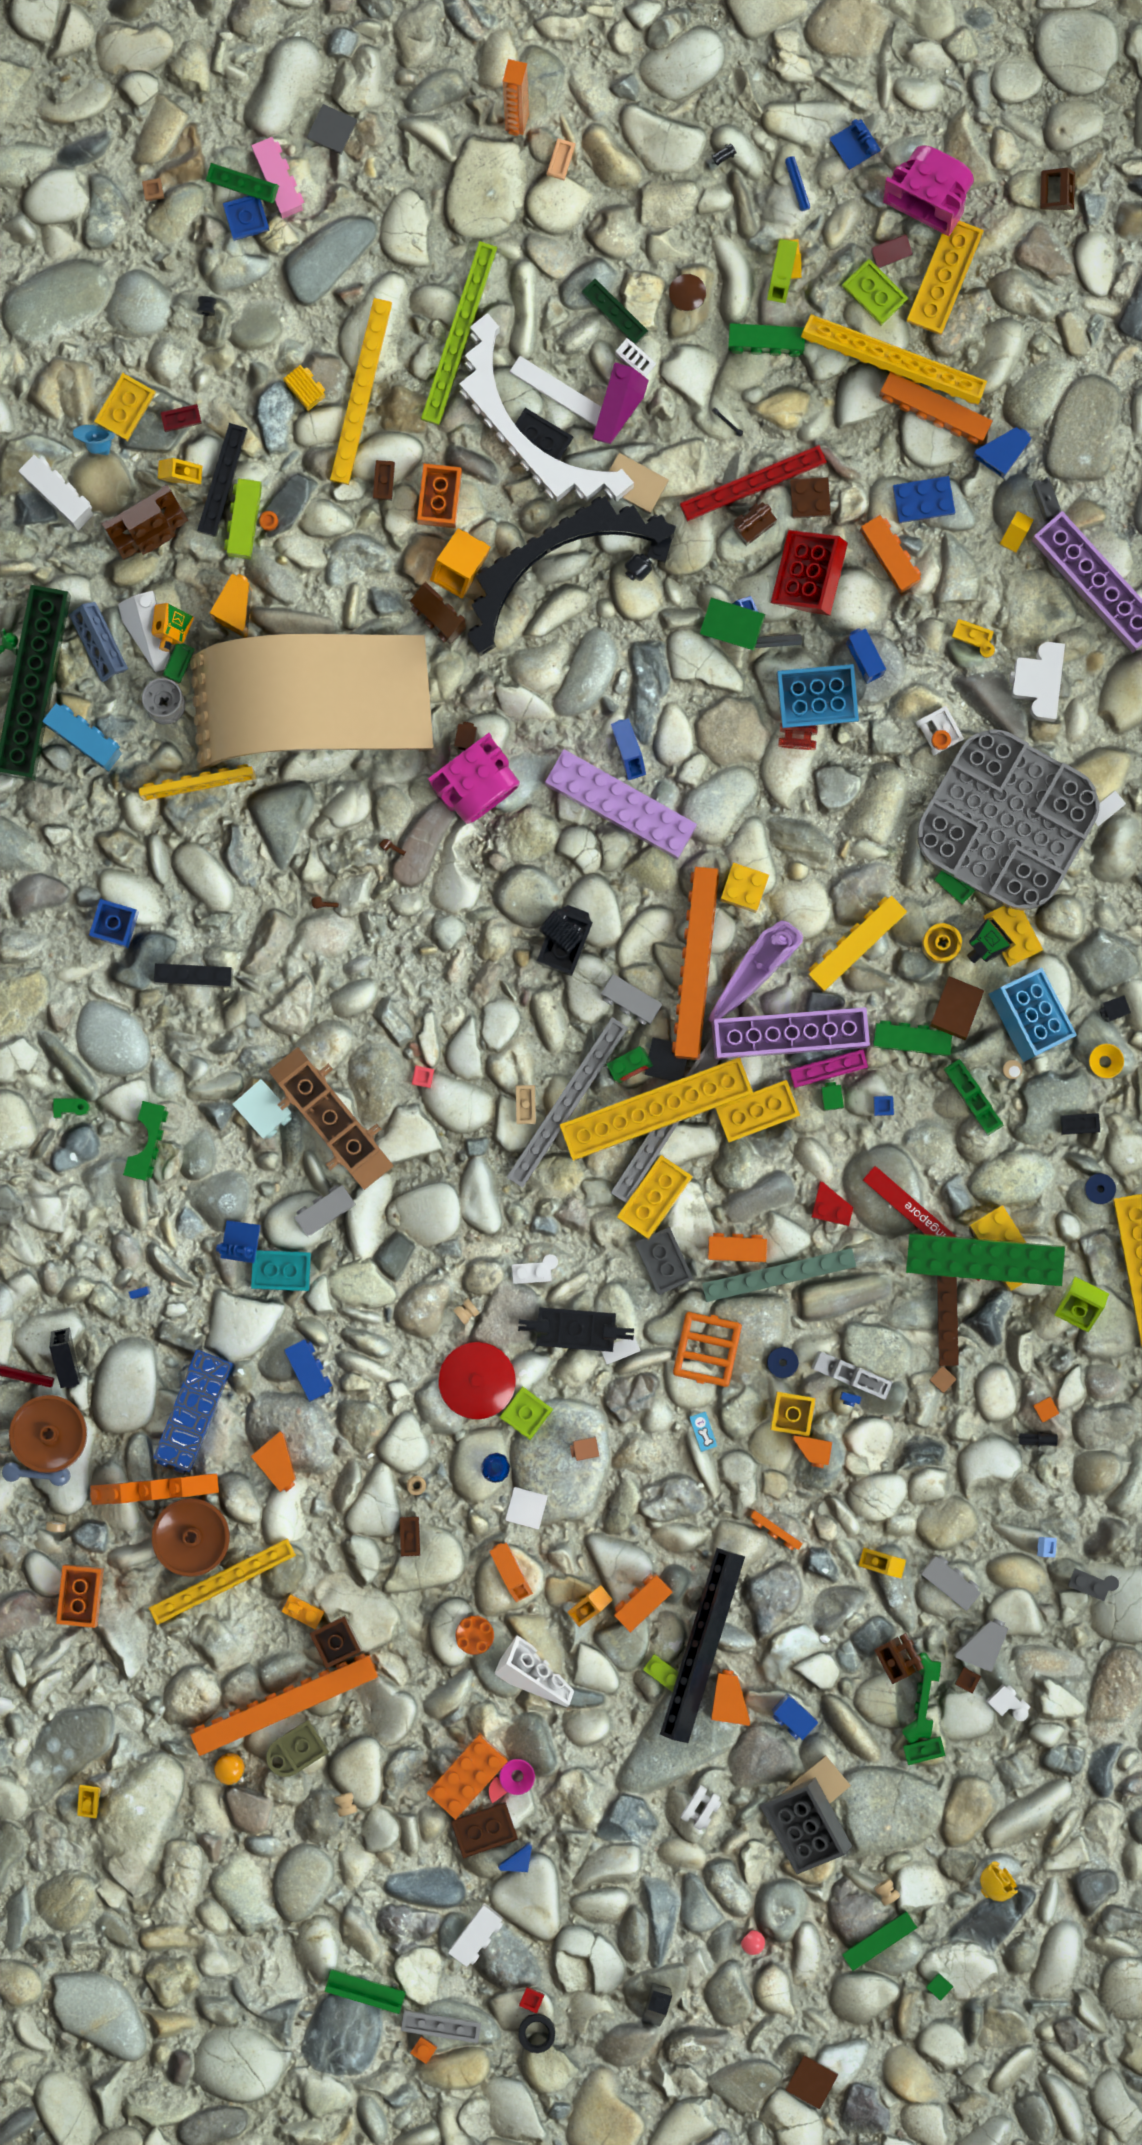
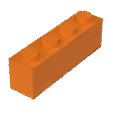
[860,515,921,594]

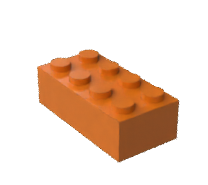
[427,1733,508,1820]

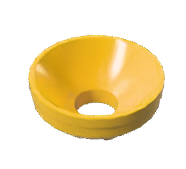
[1089,1044,1124,1079]

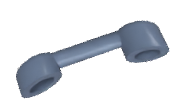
[2,1462,71,1486]

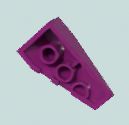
[593,362,649,445]

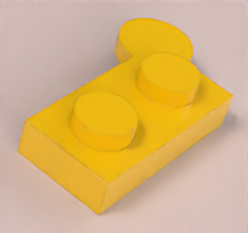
[951,619,995,658]

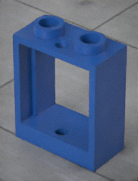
[846,628,886,684]

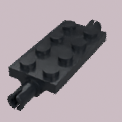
[518,1307,634,1352]

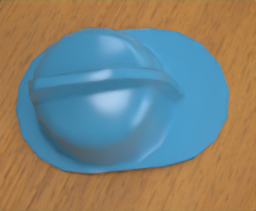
[73,425,115,456]

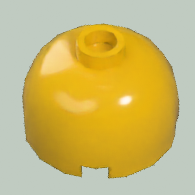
[980,1861,1018,1902]

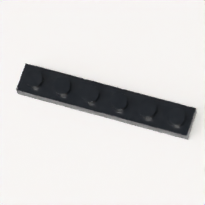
[197,423,248,537]

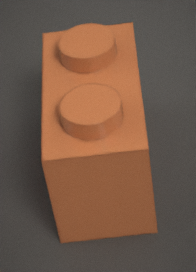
[570,1436,599,1461]

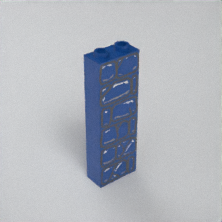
[153,1349,234,1474]

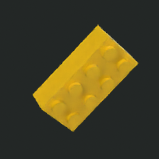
[968,1205,1026,1291]

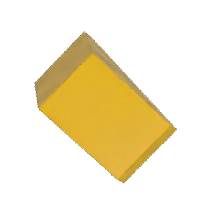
[999,511,1034,553]

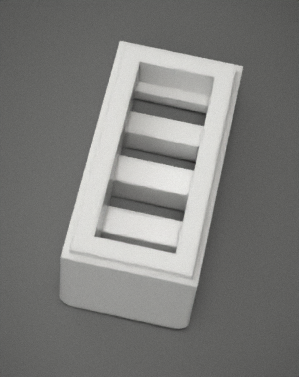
[615,338,656,377]

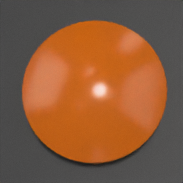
[456,1616,494,1655]

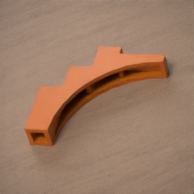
[90,1473,219,1505]

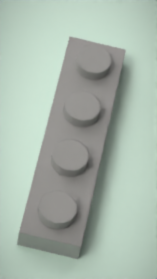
[401,2010,481,2043]

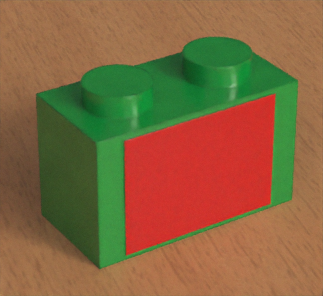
[607,1046,653,1084]

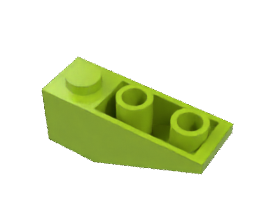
[767,238,798,304]

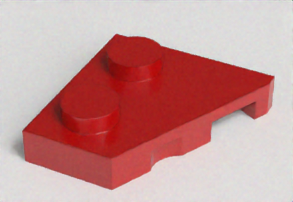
[811,1181,854,1226]

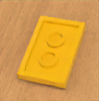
[94,373,156,442]
[983,906,1043,967]

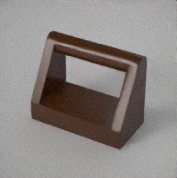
[1040,167,1075,210]

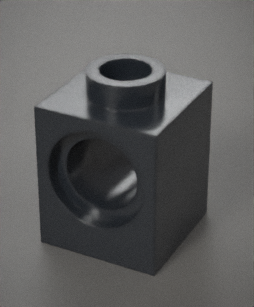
[1099,995,1131,1022]

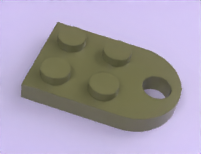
[266,1719,329,1777]

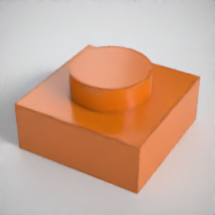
[410,2035,437,2064]

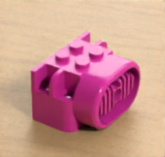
[883,145,974,236]
[428,733,520,824]

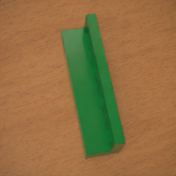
[324,1969,406,2014]

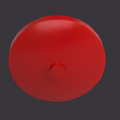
[439,1342,516,1419]

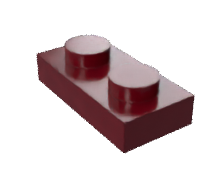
[160,404,202,432]

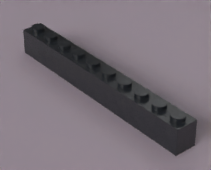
[660,1548,745,1743]

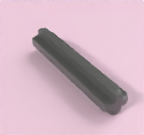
[755,634,802,648]

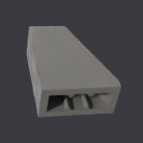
[954,1618,1009,1672]

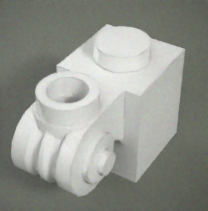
[986,1684,1031,1721]

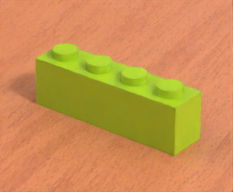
[224,478,262,560]

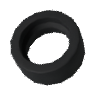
[518,2014,556,2054]

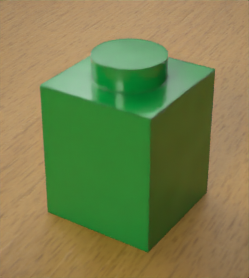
[821,1082,844,1111]

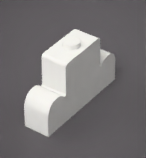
[1009,642,1065,722]

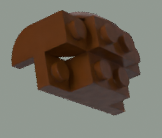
[102,484,189,560]

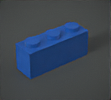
[284,1339,333,1402]

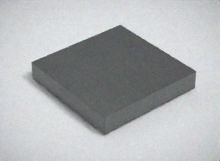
[307,104,357,155]

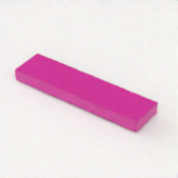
[789,1049,868,1088]

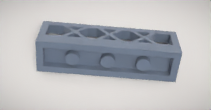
[69,602,128,682]

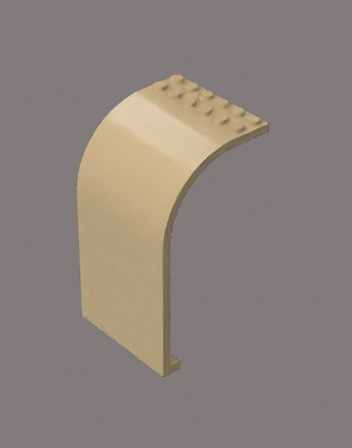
[190,634,433,769]

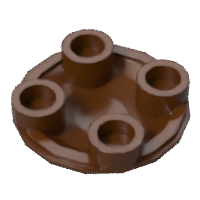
[669,274,706,311]

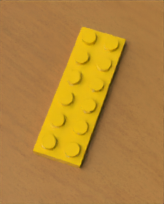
[906,220,984,335]
[139,764,256,801]

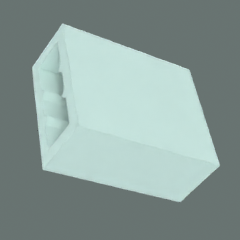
[232,1079,293,1140]

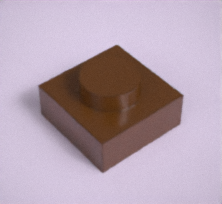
[955,1667,981,1694]

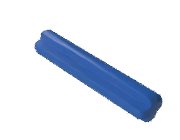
[785,156,810,211]

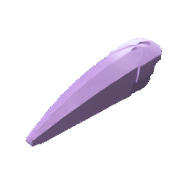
[708,921,803,1022]

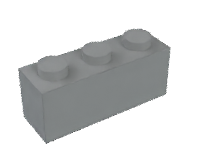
[601,974,662,1025]
[294,1184,356,1237]
[920,1555,981,1611]

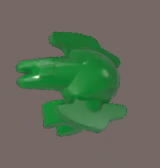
[0,628,18,656]

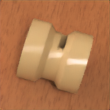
[453,1298,480,1325]
[334,1792,358,1817]
[874,1879,900,1906]

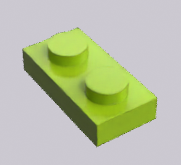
[643,1654,679,1692]

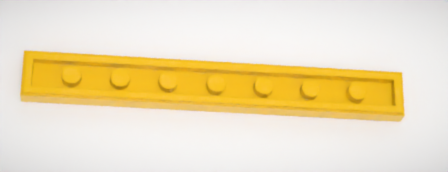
[149,1538,296,1625]

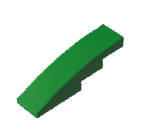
[944,1059,1004,1136]

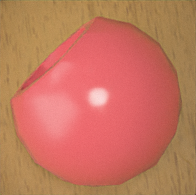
[741,1930,765,1955]

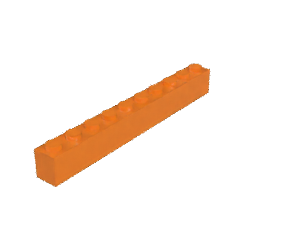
[672,867,720,1060]
[190,1653,379,1756]

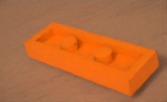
[750,1510,803,1551]

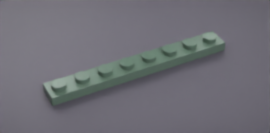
[702,1248,856,1302]

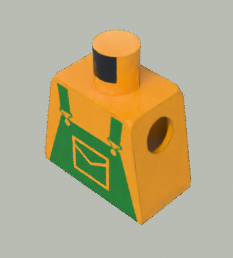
[151,603,194,652]

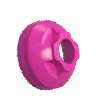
[500,1759,535,1795]

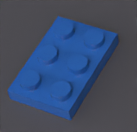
[893,476,956,523]

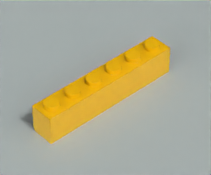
[808,895,907,992]

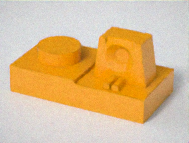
[281,1594,325,1630]

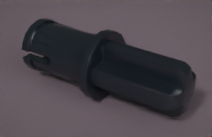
[1018,1432,1058,1447]

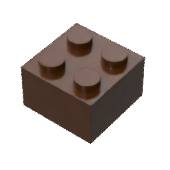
[309,1615,363,1669]

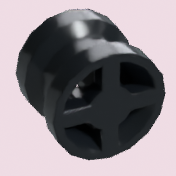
[196,296,217,316]

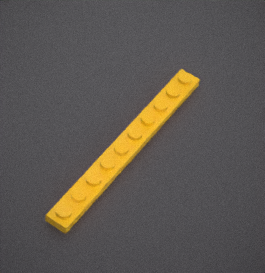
[330,298,392,485]

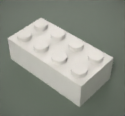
[19,455,94,531]

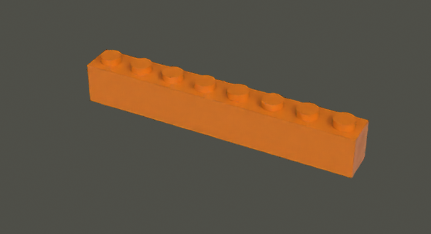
[503,59,529,136]

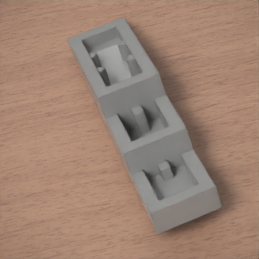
[811,1351,893,1400]

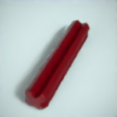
[0,1365,54,1387]

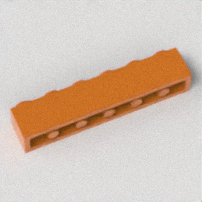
[879,371,993,445]

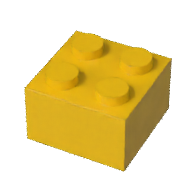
[720,862,769,913]
[770,1391,816,1437]

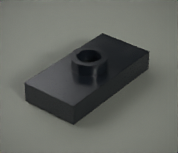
[1060,1113,1100,1135]

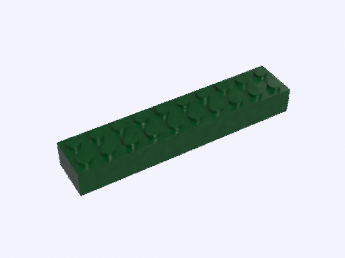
[0,585,71,781]

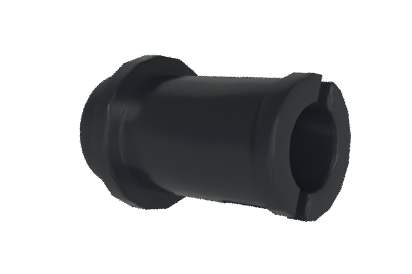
[711,144,737,166]

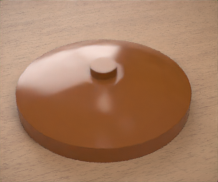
[9,1395,87,1473]
[152,1498,230,1577]

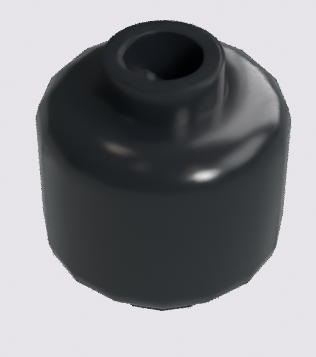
[624,553,652,581]

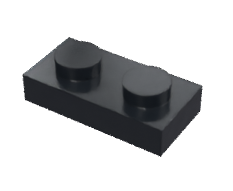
[647,523,676,563]

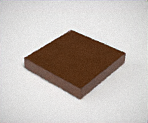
[785,2055,838,2109]

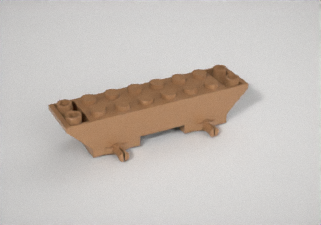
[268,1047,394,1190]

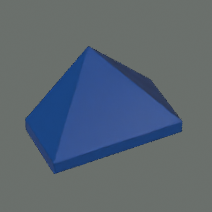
[498,1842,532,1872]

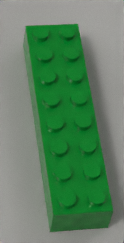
[906,1233,1065,1286]

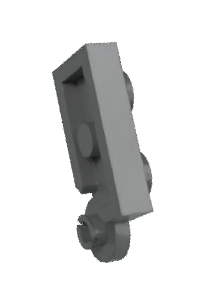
[1067,1568,1119,1601]

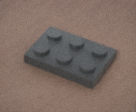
[635,1227,693,1295]

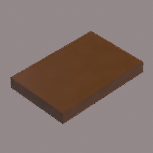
[930,976,984,1040]
[450,1802,518,1859]

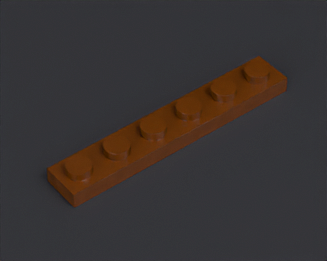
[937,1276,959,1366]

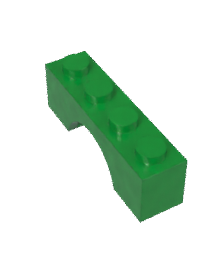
[123,1101,169,1182]

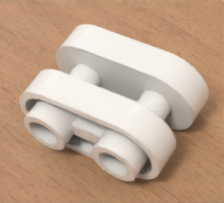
[680,1785,722,1830]

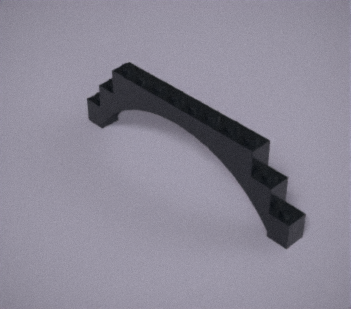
[467,496,674,657]

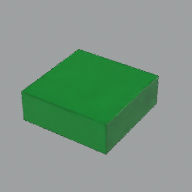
[926,1972,954,2001]

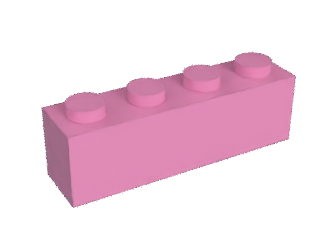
[251,137,304,219]

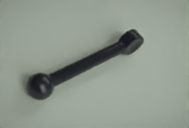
[712,407,743,437]

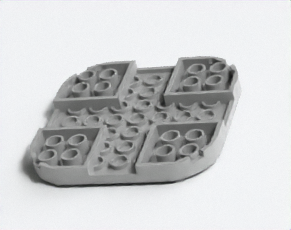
[917,729,1099,911]

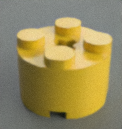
[922,923,962,963]

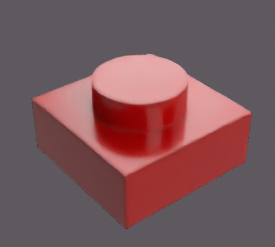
[519,1987,545,2014]

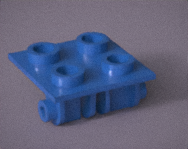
[829,119,881,170]
[216,1220,261,1263]

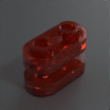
[778,723,818,750]

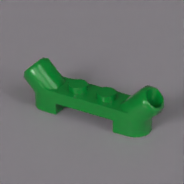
[902,1652,941,1743]

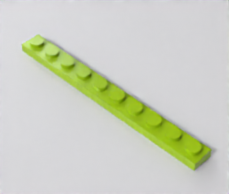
[421,241,497,426]

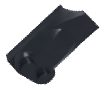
[536,905,593,976]

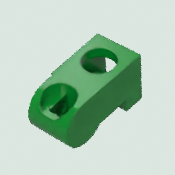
[53,1098,90,1119]

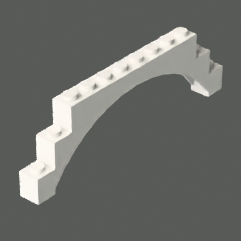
[459,313,634,502]

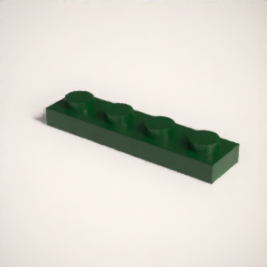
[582,279,648,345]

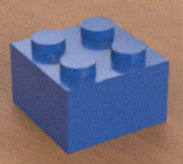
[89,899,139,948]
[772,1693,818,1740]

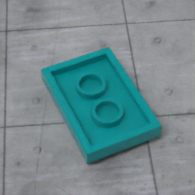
[251,1250,311,1291]

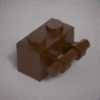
[732,502,777,546]
[874,1633,924,1684]

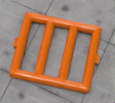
[673,1312,742,1387]

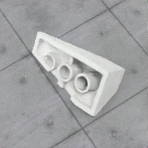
[118,591,170,673]
[495,1635,574,1707]

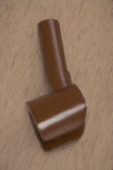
[379,839,406,856]
[311,897,339,909]

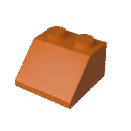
[791,1435,833,1468]

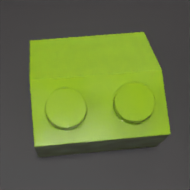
[1054,1276,1109,1333]

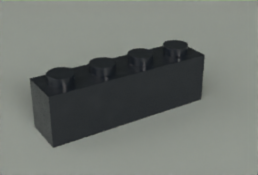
[154,963,234,988]

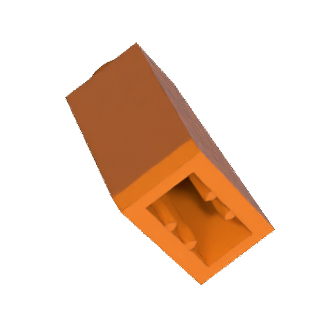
[251,1431,296,1492]
[489,1543,533,1602]
[711,1669,750,1726]

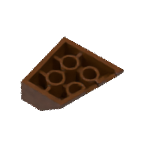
[410,581,466,645]

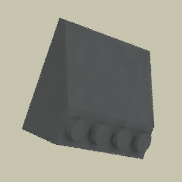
[760,1777,852,1874]

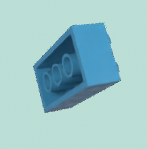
[43,703,122,772]

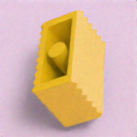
[283,365,325,411]

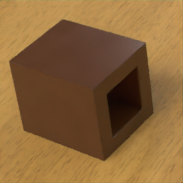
[454,722,478,751]

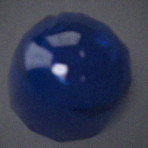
[481,1453,510,1483]

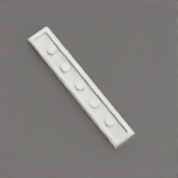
[510,356,602,427]

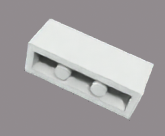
[448,1903,503,1967]

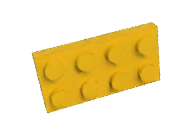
[715,1080,800,1143]
[617,1155,693,1240]

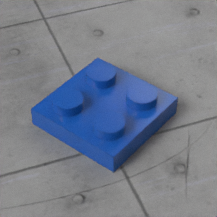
[223,196,270,241]

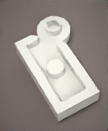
[512,1254,558,1284]

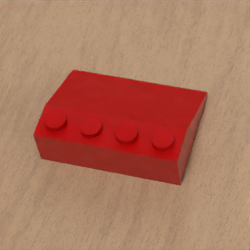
[771,530,848,616]

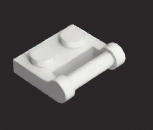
[916,706,964,756]

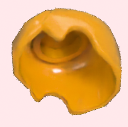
[214,1753,245,1785]

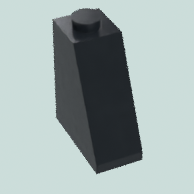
[49,1327,80,1389]
[641,1983,672,2027]

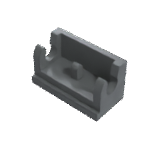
[1032,477,1061,521]

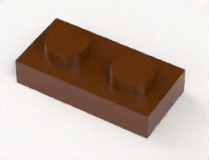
[373,460,395,501]
[400,1516,420,1556]

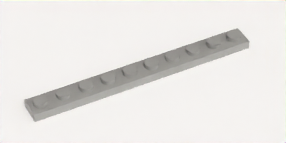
[507,1017,628,1188]
[611,1036,720,1203]

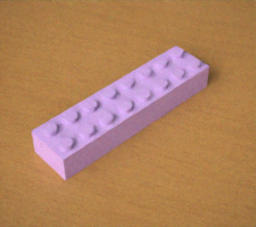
[1031,511,1142,653]
[545,749,697,860]
[711,1007,870,1060]

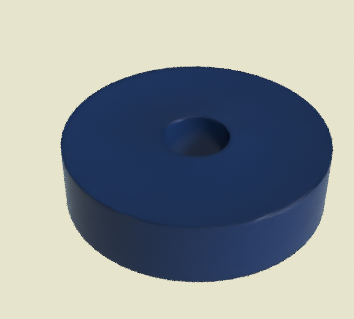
[1084,1174,1116,1205]
[767,1347,799,1378]

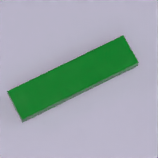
[205,163,279,204]
[842,1911,917,1971]

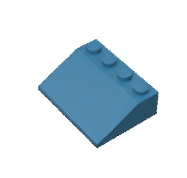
[776,664,859,728]
[989,968,1077,1062]

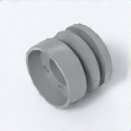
[142,678,185,725]

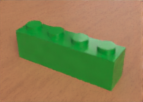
[728,323,805,357]
[872,1020,953,1057]

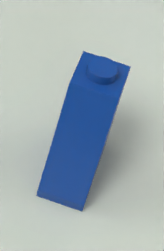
[973,427,1032,479]
[611,718,646,781]

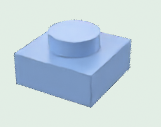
[1037,1537,1057,1558]

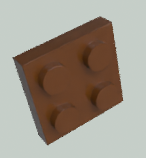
[790,477,831,519]

